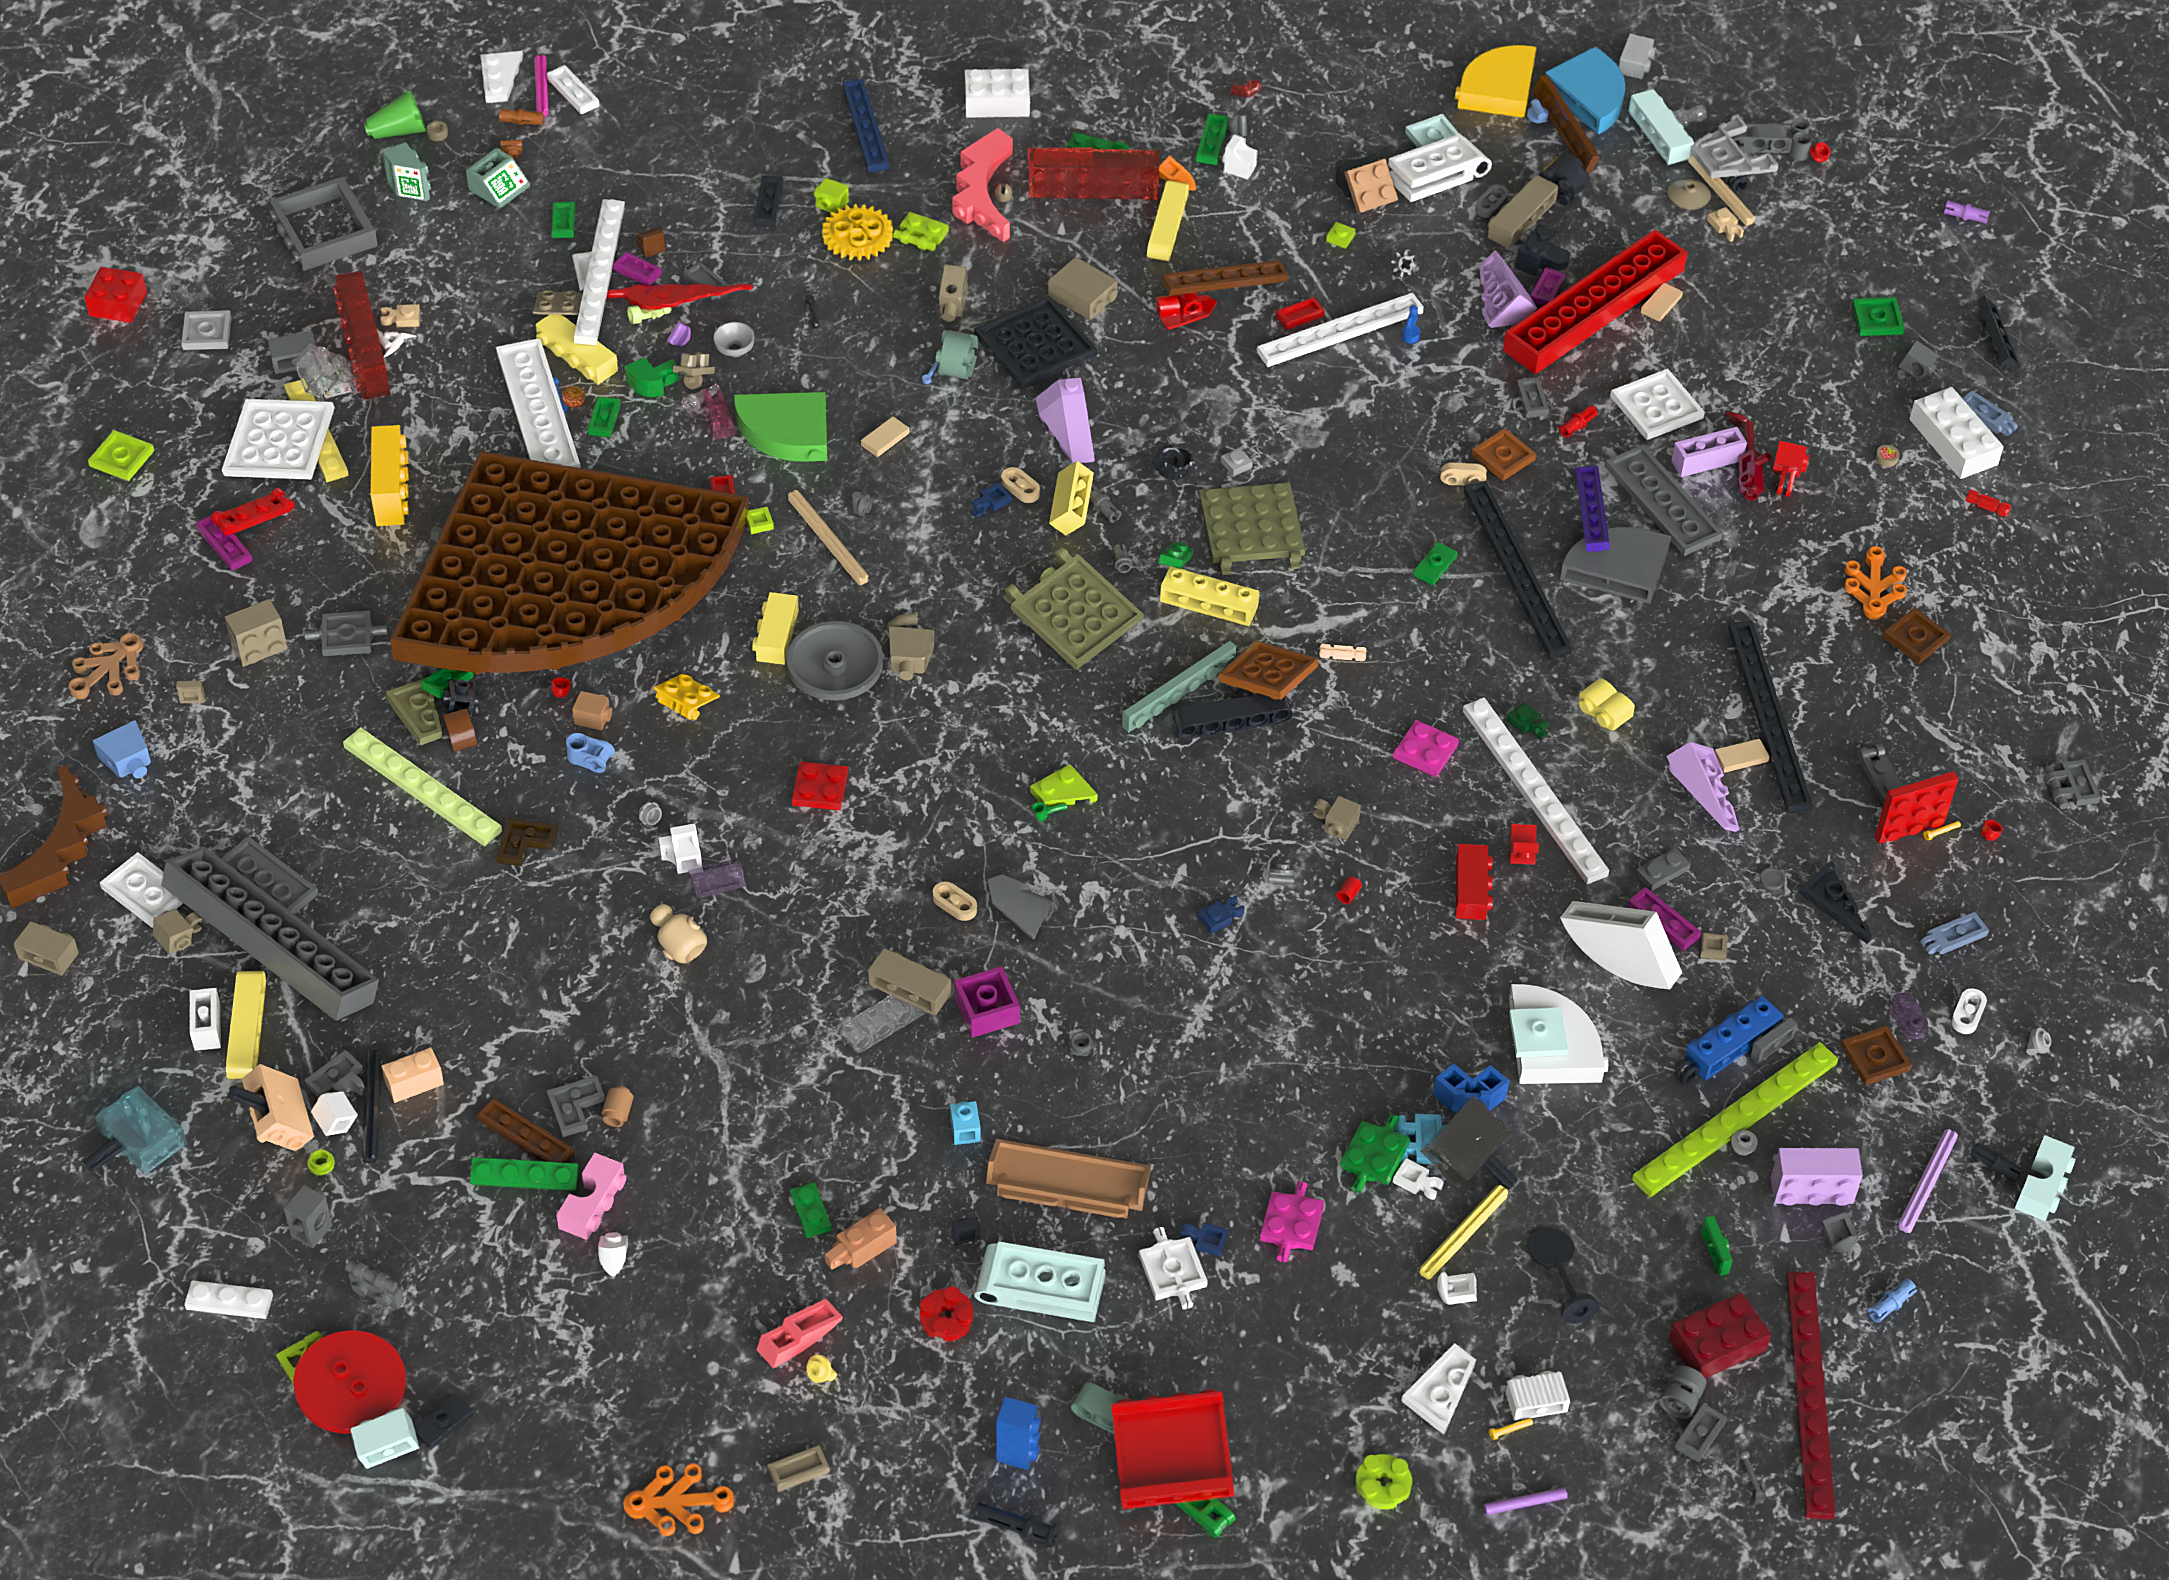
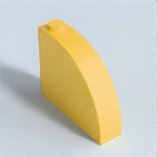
[1455,46,1536,118]

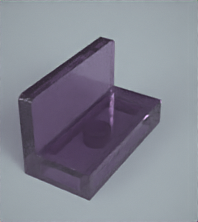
[688,859,746,898]

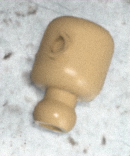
[650,904,707,963]

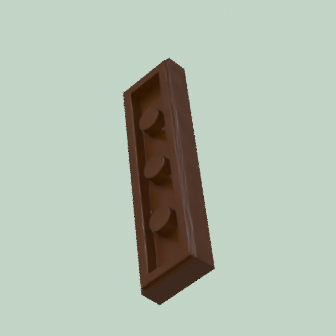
[476,1098,575,1163]

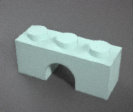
[2015,1135,2076,1221]

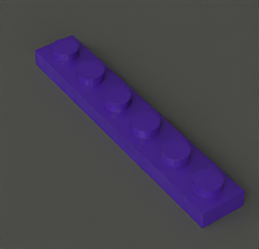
[1575,465,1610,552]

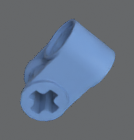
[566,733,615,773]

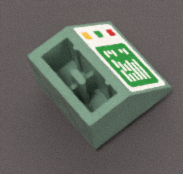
[382,142,431,201]
[466,148,530,209]

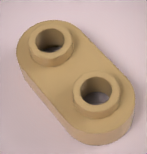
[1441,463,1487,486]
[1001,467,1040,503]
[933,882,977,921]

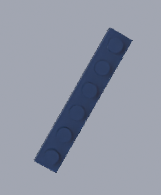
[842,79,889,172]

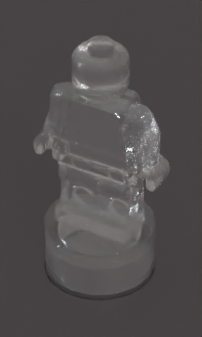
[1673,104,1707,127]
[681,384,720,414]

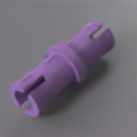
[1944,200,1990,224]

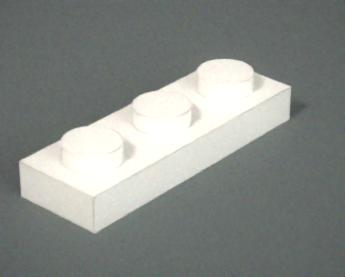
[547,65,599,114]
[185,1281,273,1319]

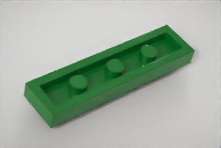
[470,1157,580,1192]

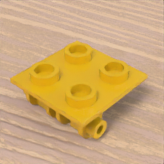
[654,674,720,720]

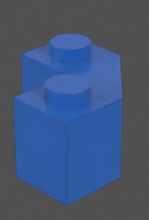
[1433,1063,1509,1113]

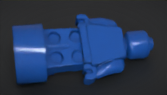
[1402,305,1420,343]

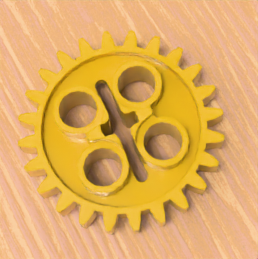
[822,204,893,261]

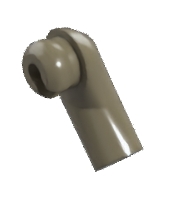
[887,613,918,629]

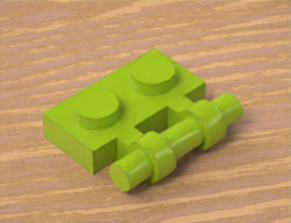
[893,212,949,251]

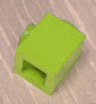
[814,178,849,214]

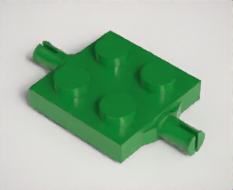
[1340,1114,1411,1194]

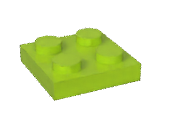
[88,430,154,481]

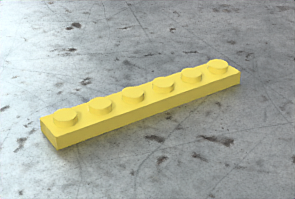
[284,378,349,482]

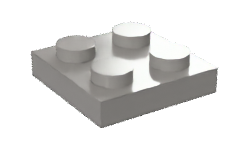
[181,310,231,350]

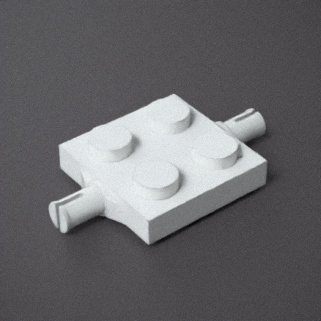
[1139,1227,1207,1309]

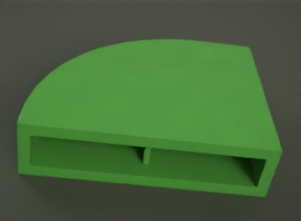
[734,392,827,461]

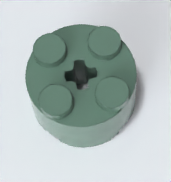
[936,330,978,379]

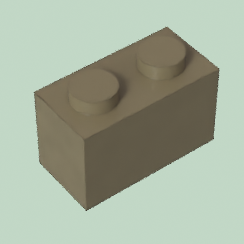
[14,921,79,976]

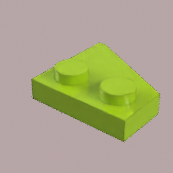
[1030,764,1098,807]

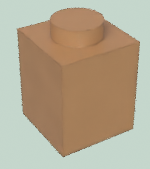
[573,691,612,730]

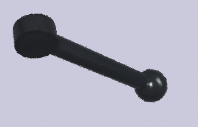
[806,295,820,329]

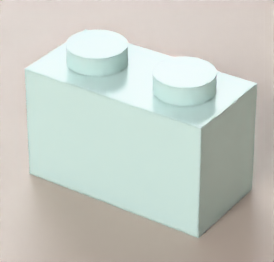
[351,1408,419,1468]

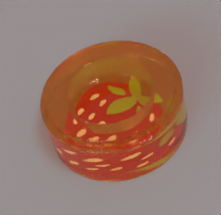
[562,386,586,408]

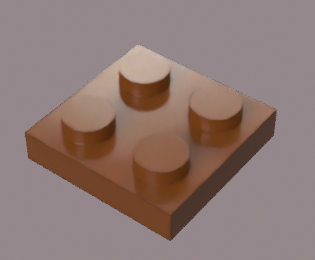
[1471,428,1536,481]

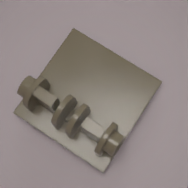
[533,290,583,315]

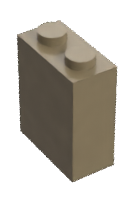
[1048,257,1118,320]

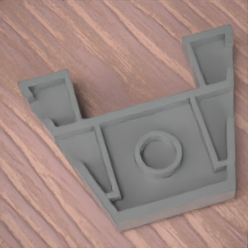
[1690,114,1778,178]

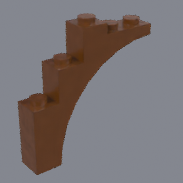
[0,765,108,909]

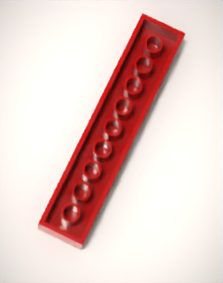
[1503,229,1688,375]

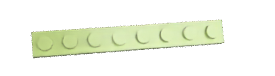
[343,727,502,846]

